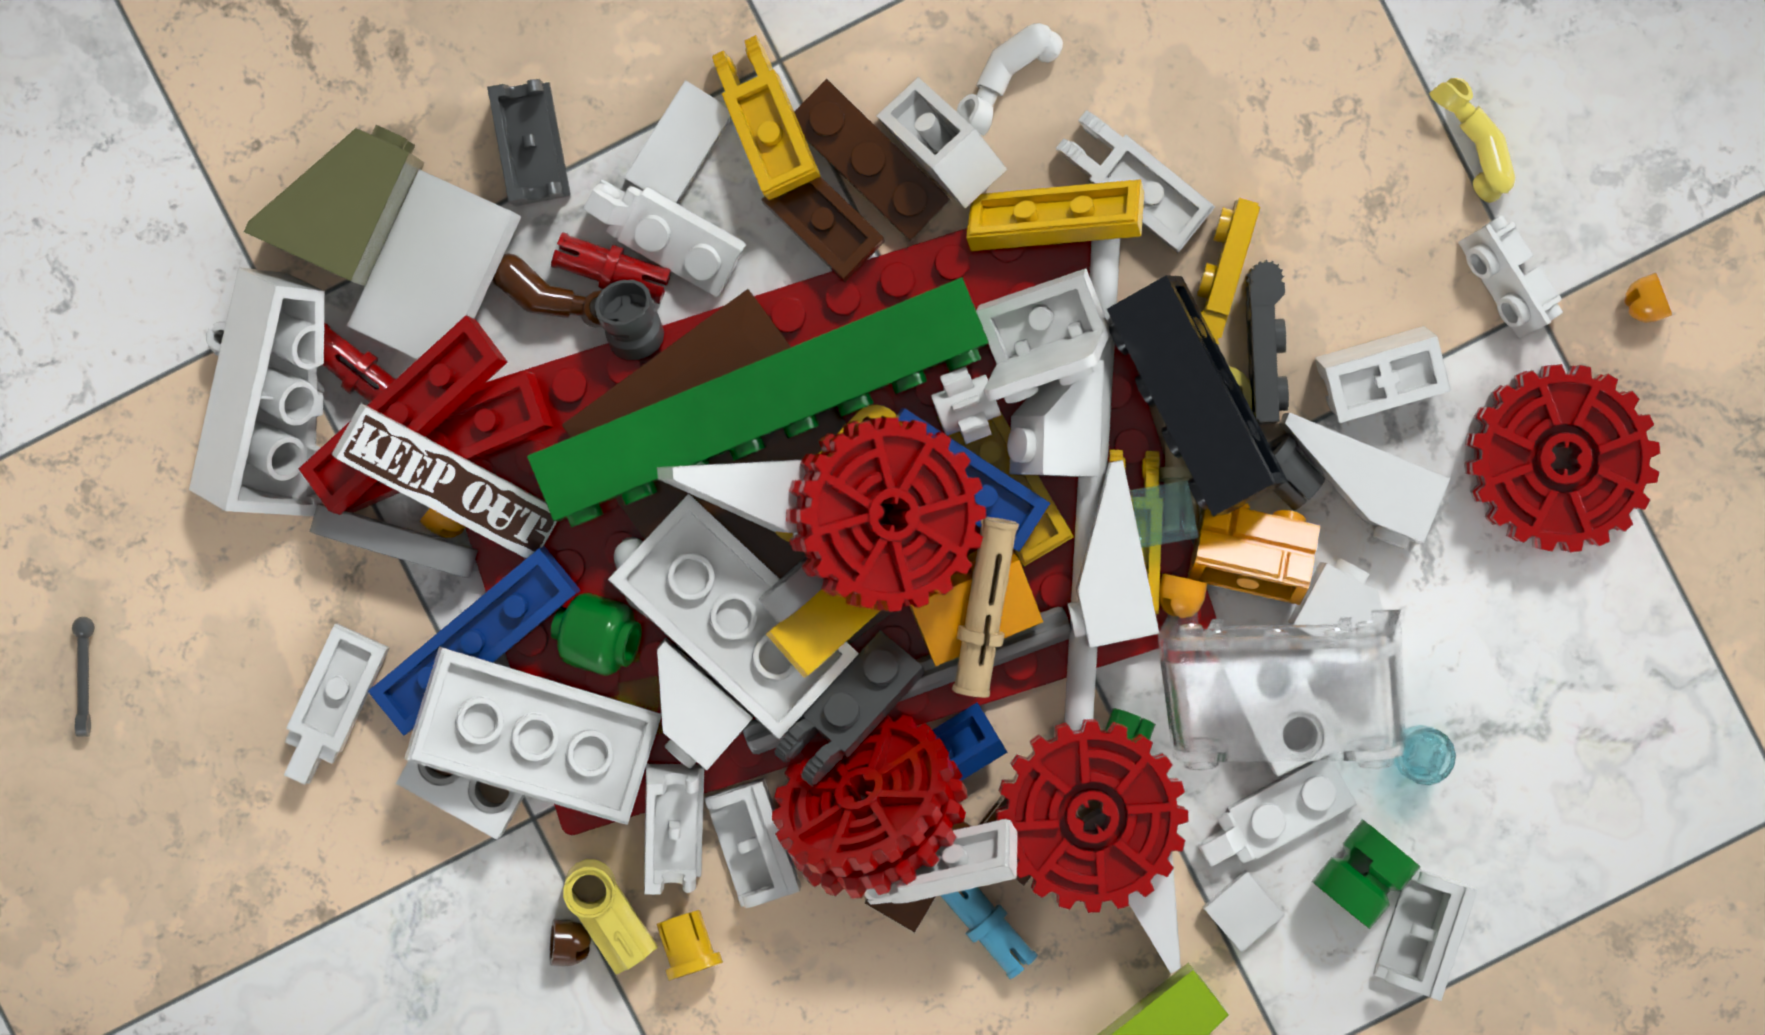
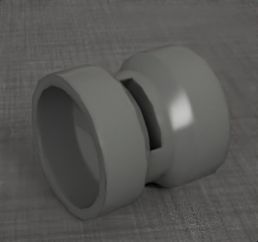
[595,280,665,360]

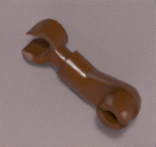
[492,253,602,328]

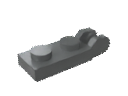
[1245,260,1289,425]
[775,630,925,786]

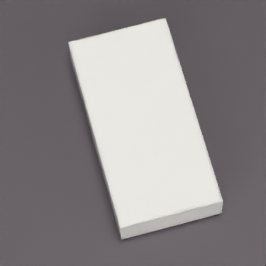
[624,80,731,204]

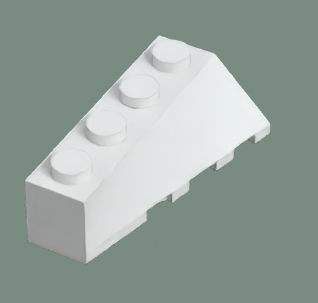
[189,267,325,516]

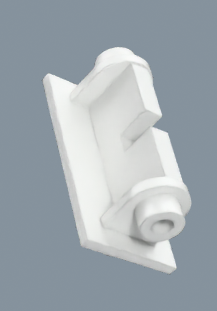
[1458,215,1563,339]

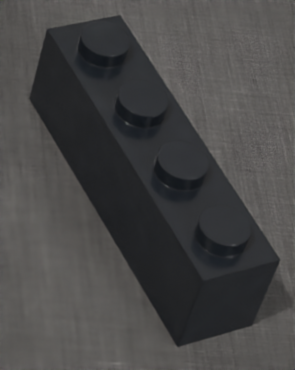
[1107,275,1288,517]

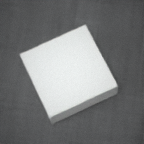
[1203,870,1285,952]

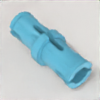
[940,887,1038,979]

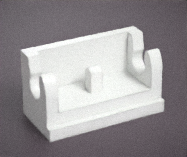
[1315,326,1451,423]
[644,764,704,895]
[704,777,801,908]
[1373,869,1478,1001]

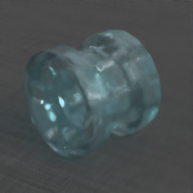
[1392,725,1456,785]

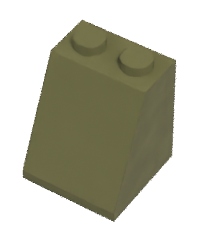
[244,125,425,287]

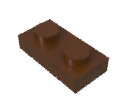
[761,177,885,282]

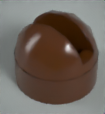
[549,919,592,966]

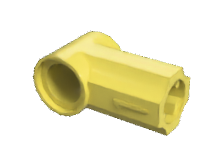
[563,859,658,975]

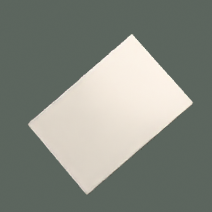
[347,169,521,359]

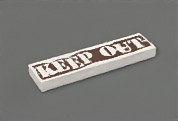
[332,403,557,559]

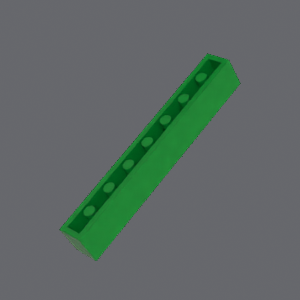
[527,277,989,528]

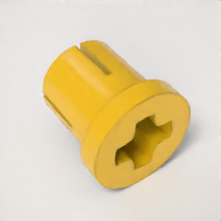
[656,910,723,981]

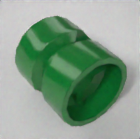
[1311,819,1421,929]

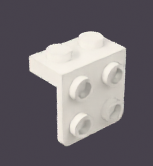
[976,268,1110,403]

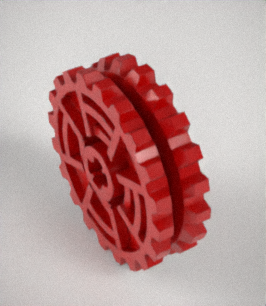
[1464,364,1661,553]
[786,417,986,612]
[772,715,968,899]
[996,719,1189,913]

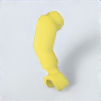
[1429,78,1515,203]

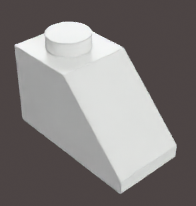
[877,77,1007,208]
[1007,360,1104,477]
[1288,558,1401,680]
[657,638,753,770]

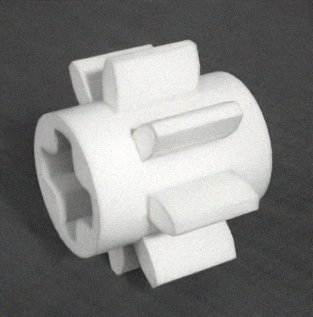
[931,367,1001,444]

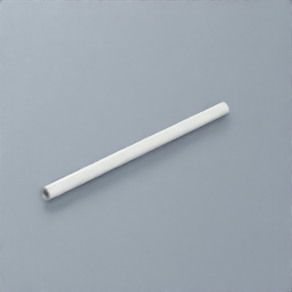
[1064,238,1121,731]

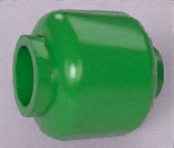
[551,593,642,676]

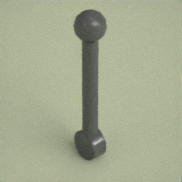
[72,616,95,737]

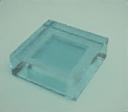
[1129,480,1198,548]

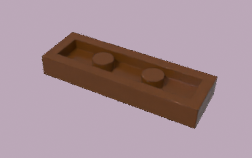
[794,78,950,241]

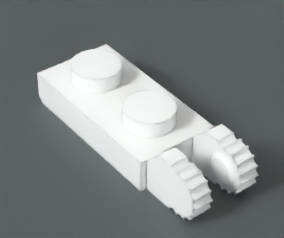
[1056,110,1215,253]

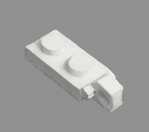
[583,179,746,297]
[284,624,390,785]
[1198,753,1357,867]
[864,819,1017,905]

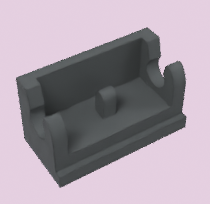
[487,79,571,206]

